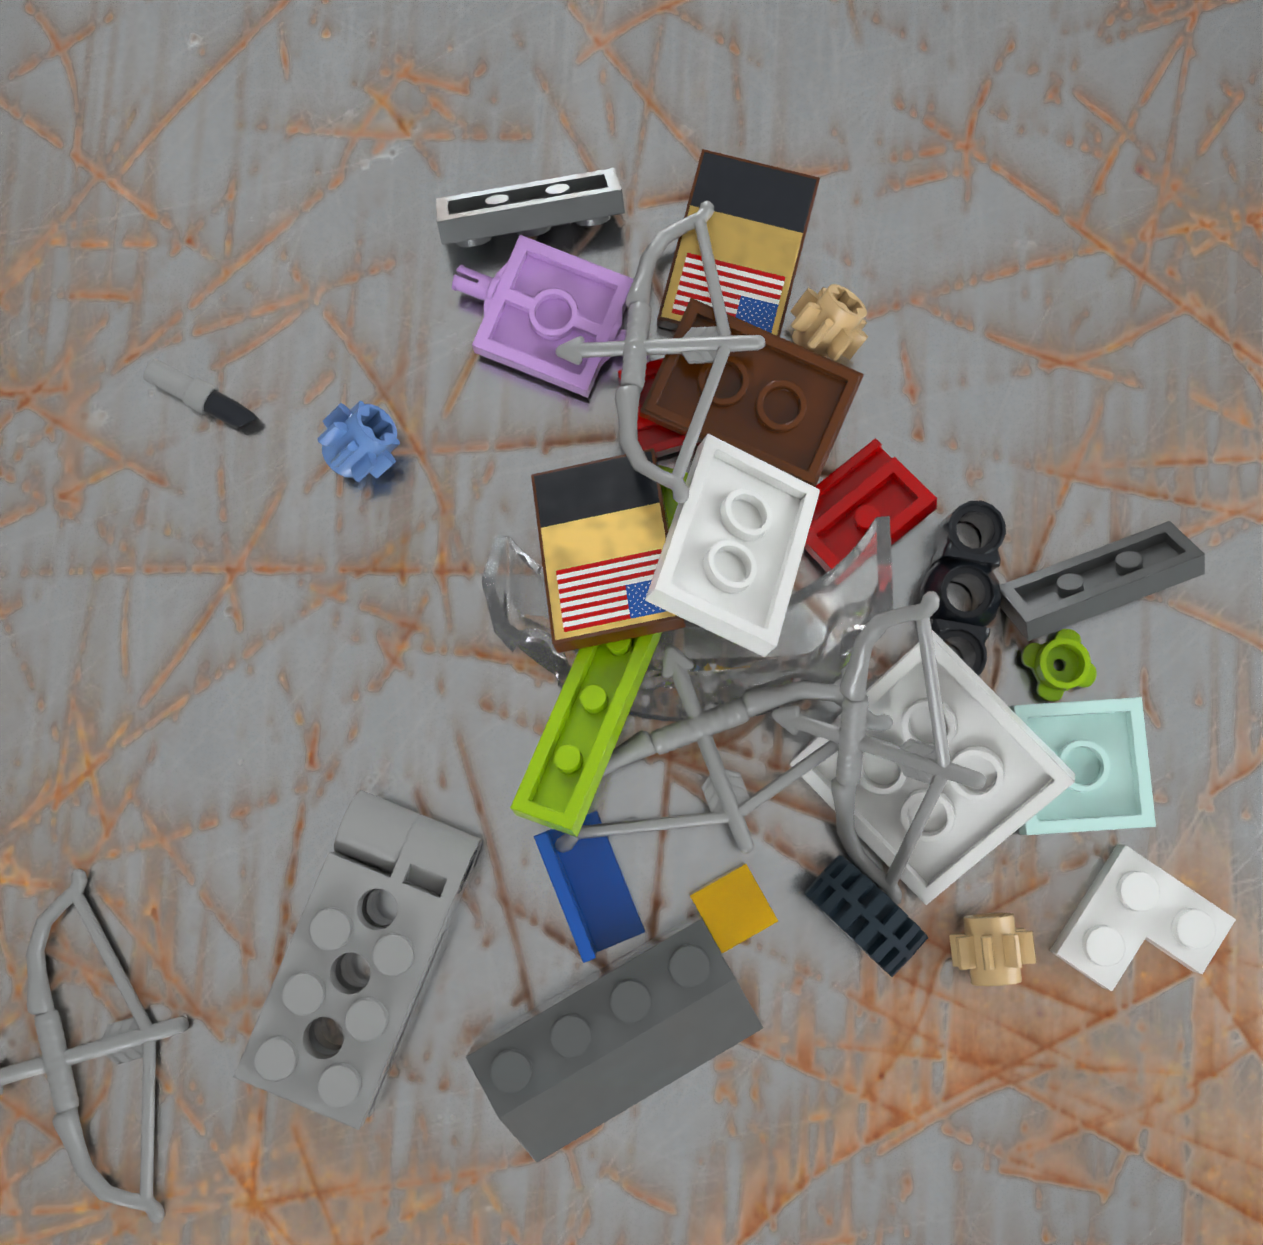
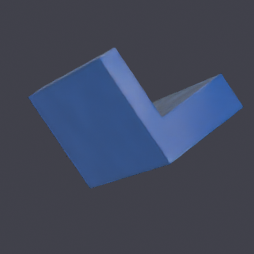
[533,810,645,963]

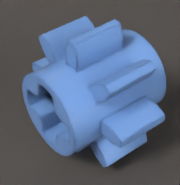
[317,401,400,482]

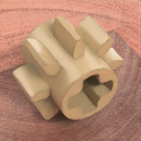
[790,284,868,361]
[949,913,1037,986]

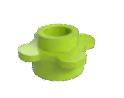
[1021,629,1097,702]

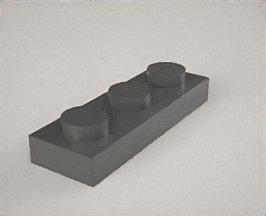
[436,168,625,247]
[999,521,1205,641]

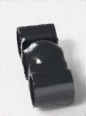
[920,500,1006,676]

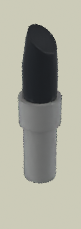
[143,358,259,428]

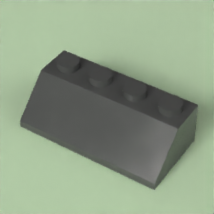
[466,912,763,1162]

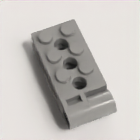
[233,790,482,1130]

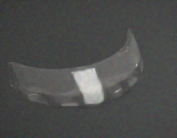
[482,516,893,722]

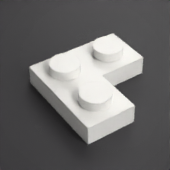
[1049,844,1236,991]

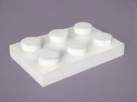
[645,434,820,657]

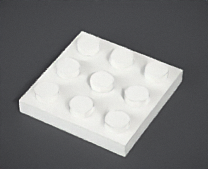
[789,630,1075,905]

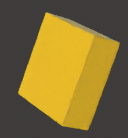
[689,863,778,953]

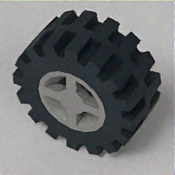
[804,854,929,977]

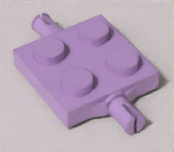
[452,235,652,398]

